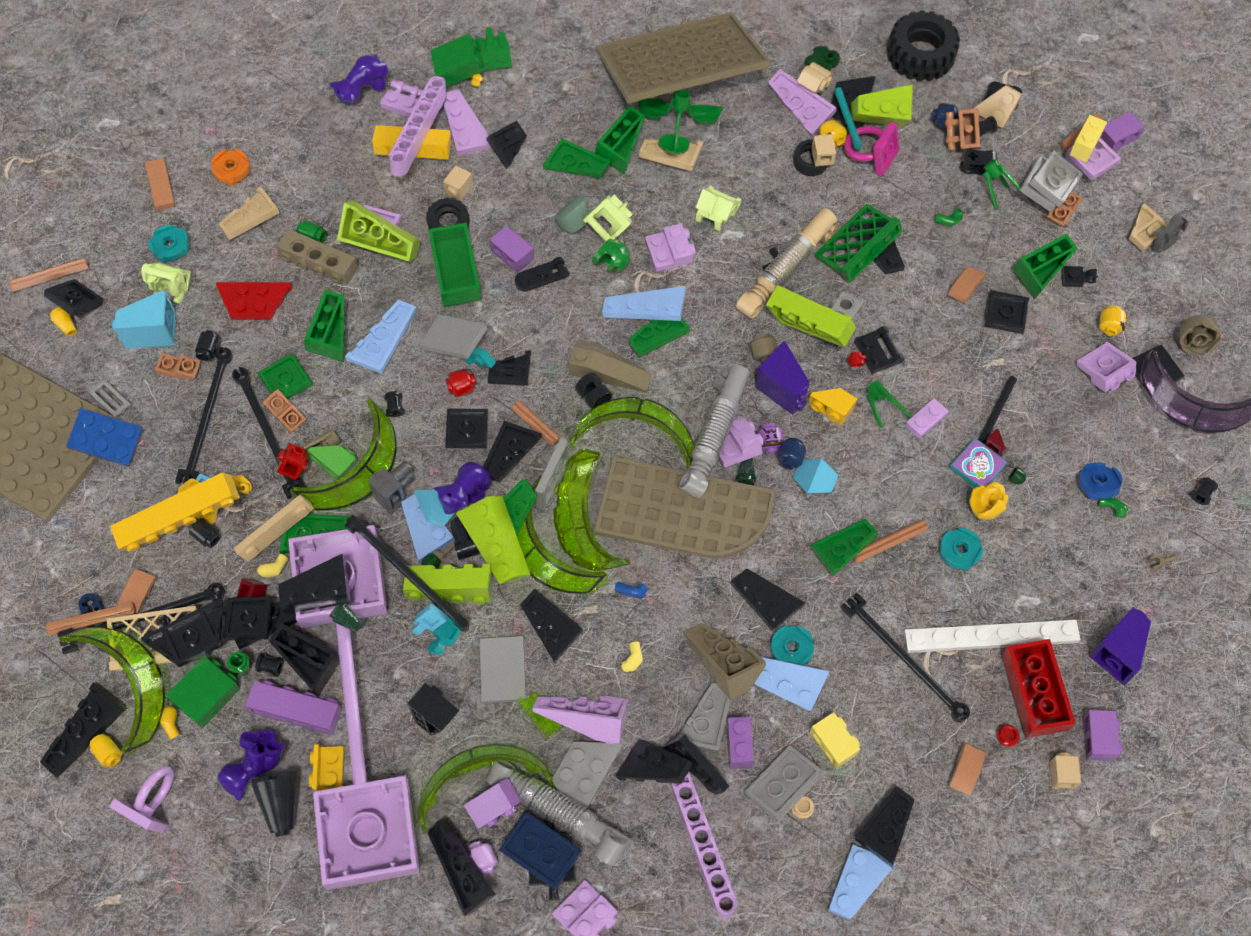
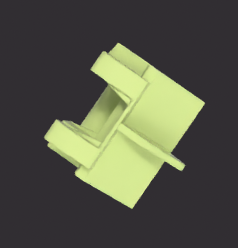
[695,186,742,232]
[583,195,632,243]
[141,262,191,304]

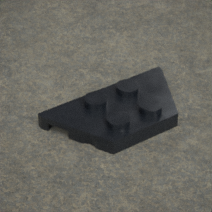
[831,76,876,136]
[141,598,223,668]

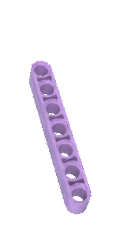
[389,76,446,177]
[669,772,737,918]

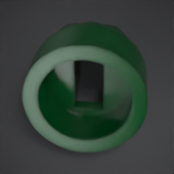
[1008,466,1027,485]
[421,553,440,569]

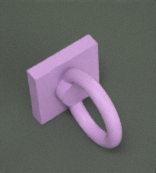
[109,766,174,833]

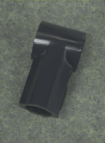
[450,517,479,560]

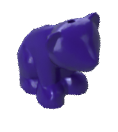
[330,54,388,105]
[434,462,492,515]
[217,730,284,801]

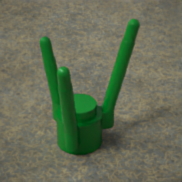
[983,159,1021,210]
[866,381,912,428]

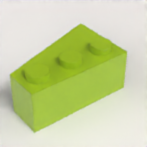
[851,84,913,127]

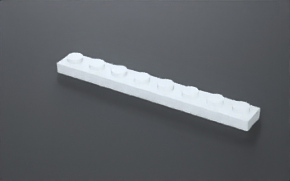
[904,620,1080,653]

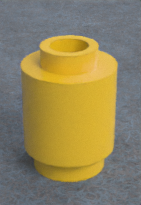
[89,734,122,768]

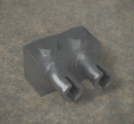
[368,460,415,515]

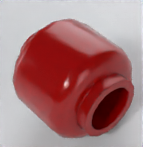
[445,369,477,397]

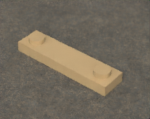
[234,495,314,562]

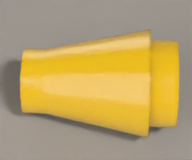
[50,307,77,337]

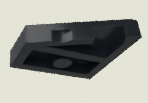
[486,120,527,169]
[487,350,531,386]

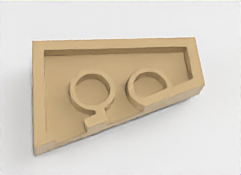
[639,139,703,171]
[219,186,279,240]

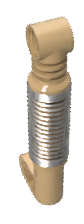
[736,208,837,320]

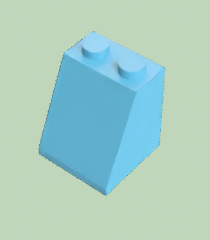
[112,291,176,349]

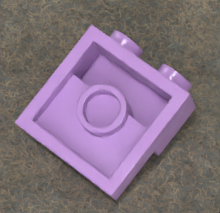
[1065,138,1121,181]
[645,223,696,272]
[1077,342,1136,392]
[719,417,764,468]
[552,880,618,936]

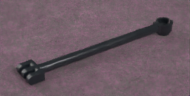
[175,347,233,484]
[232,367,307,499]
[344,514,469,632]
[57,583,225,654]
[841,593,970,722]

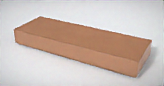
[145,158,175,211]

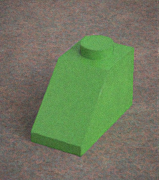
[307,445,356,482]

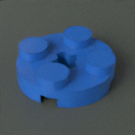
[1078,462,1123,500]

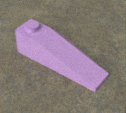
[532,696,629,744]

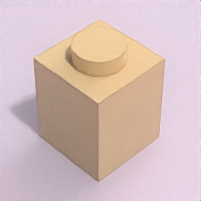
[811,134,836,166]
[443,166,473,200]
[1050,753,1081,789]

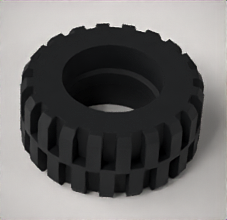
[887,10,960,82]

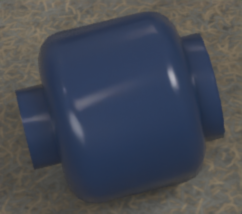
[932,103,959,128]
[777,438,806,470]

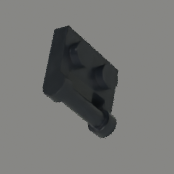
[854,326,905,374]

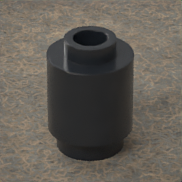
[195,330,220,361]
[189,518,221,548]

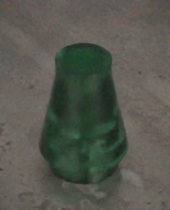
[736,458,756,485]
[329,602,364,634]

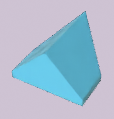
[792,459,838,494]
[414,490,456,526]

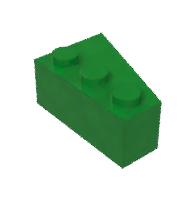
[595,105,645,175]
[1013,233,1078,299]
[304,289,344,362]

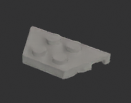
[551,741,622,810]

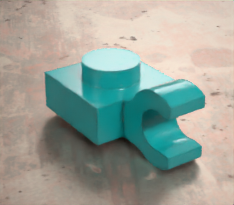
[462,347,496,368]
[427,616,461,656]

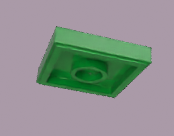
[257,353,313,400]

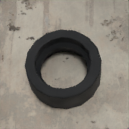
[793,139,828,176]

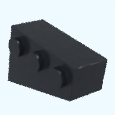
[278,553,351,614]
[269,623,340,697]
[407,683,460,736]

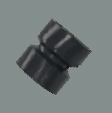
[575,372,612,411]

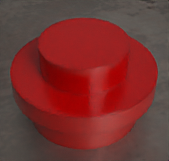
[846,352,867,367]
[997,725,1020,747]

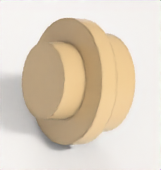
[791,796,814,819]

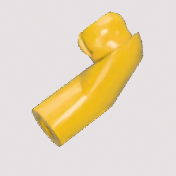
[231,475,252,494]

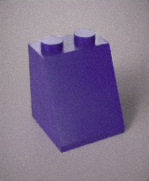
[755,341,810,415]
[1089,607,1151,686]

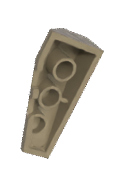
[569,339,652,393]
[683,623,766,700]

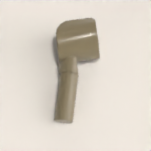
[432,541,455,564]
[1148,555,1177,571]

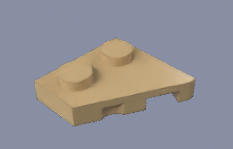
[973,85,1023,128]
[1129,203,1168,251]

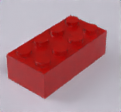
[1002,639,1076,738]

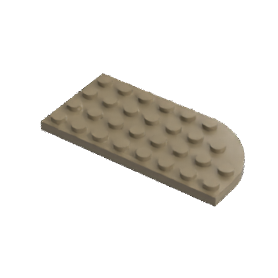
[594,457,776,559]

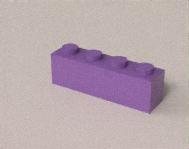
[245,681,342,735]

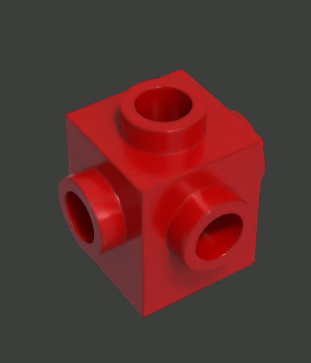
[277,443,309,480]

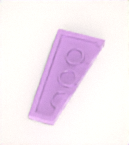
[768,69,837,138]
[443,89,492,155]

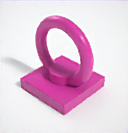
[844,122,899,176]

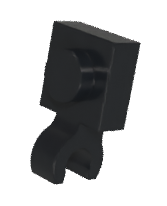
[1062,266,1099,287]

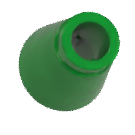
[227,652,250,676]

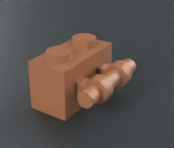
[944,108,981,151]

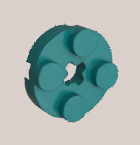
[149,225,189,263]
[939,528,983,571]
[770,626,814,665]

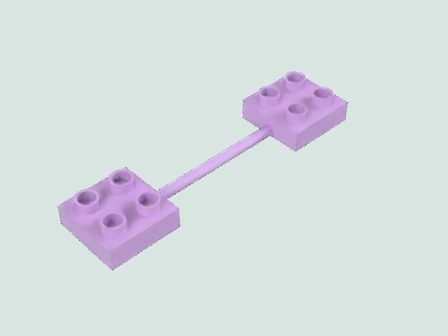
[288,525,420,890]

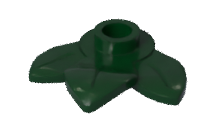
[804,46,840,71]

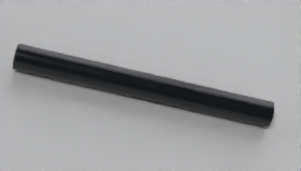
[978,376,1017,444]

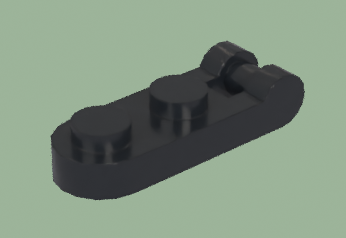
[515,257,570,292]

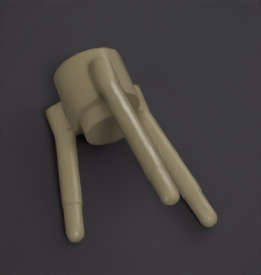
[301,429,340,479]

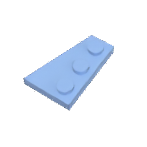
[401,494,454,564]
[828,845,896,920]

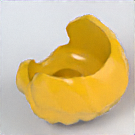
[969,482,1009,520]

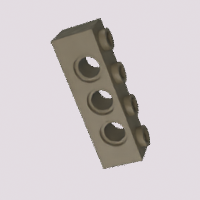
[276,229,358,285]

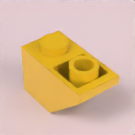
[808,388,858,425]

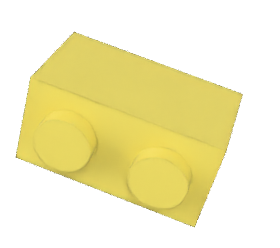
[1070,115,1107,163]
[810,713,860,769]

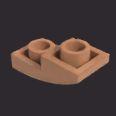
[1047,191,1083,227]
[948,266,986,303]
[155,353,201,379]
[262,389,306,433]
[117,569,156,614]
[948,743,986,796]

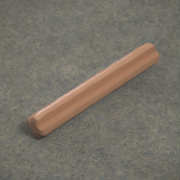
[9,258,88,291]
[853,520,928,563]
[46,603,135,635]

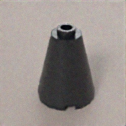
[251,771,298,837]

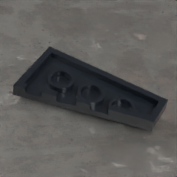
[40,682,124,778]
[427,820,496,916]

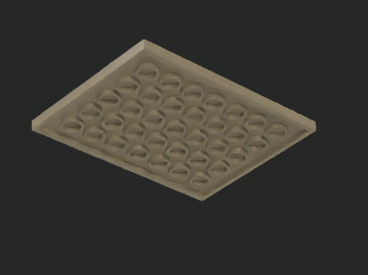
[596,12,770,103]
[0,354,119,522]

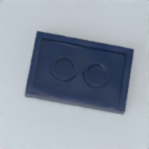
[499,812,583,891]

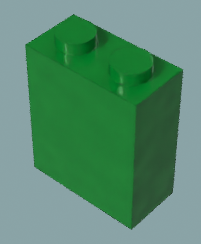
[430,33,483,87]
[166,656,240,729]

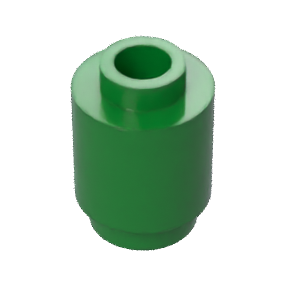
[296,220,327,243]

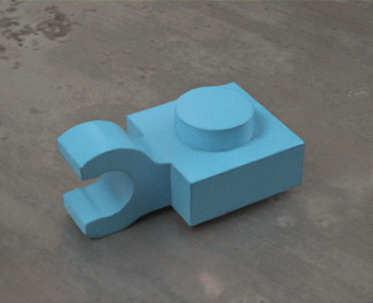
[411,603,447,636]

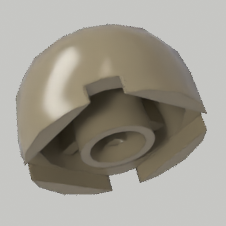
[1178,315,1221,355]

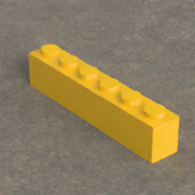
[110,472,240,552]

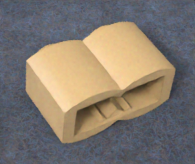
[797,62,833,94]

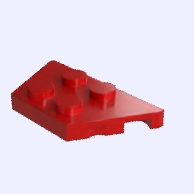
[216,282,293,320]

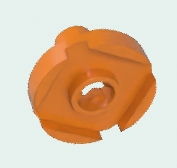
[211,149,251,186]

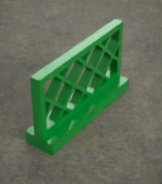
[814,203,902,283]

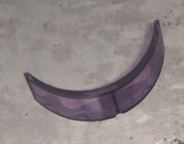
[1140,350,1251,434]

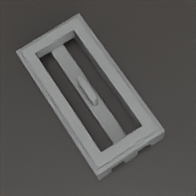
[89,379,132,419]

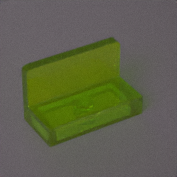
[518,692,563,741]

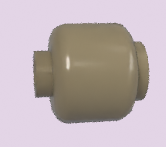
[751,334,777,363]

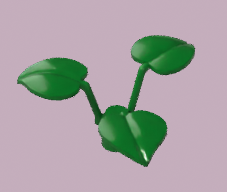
[638,90,723,155]

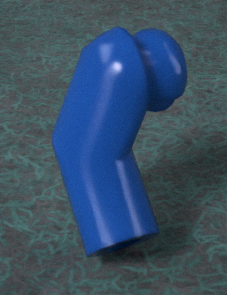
[615,582,648,599]

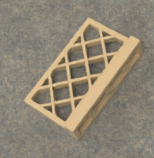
[107,606,203,672]

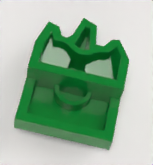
[475,26,512,72]

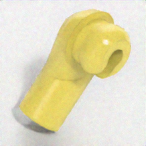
[257,554,288,578]
[621,641,643,672]

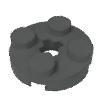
[1153,214,1189,251]

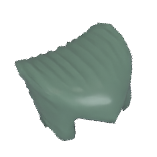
[554,195,589,234]

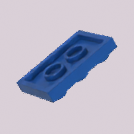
[66,408,142,467]

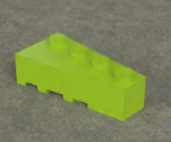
[337,200,421,261]
[766,285,856,348]
[456,496,531,584]
[403,563,493,605]

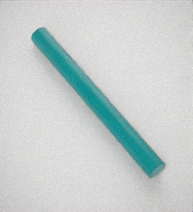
[834,87,862,150]

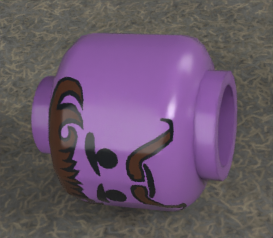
[756,423,784,455]

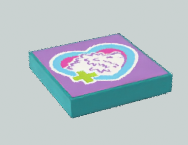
[949,438,1008,487]

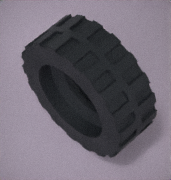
[426,198,470,229]

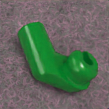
[935,209,963,226]
[1097,497,1128,518]

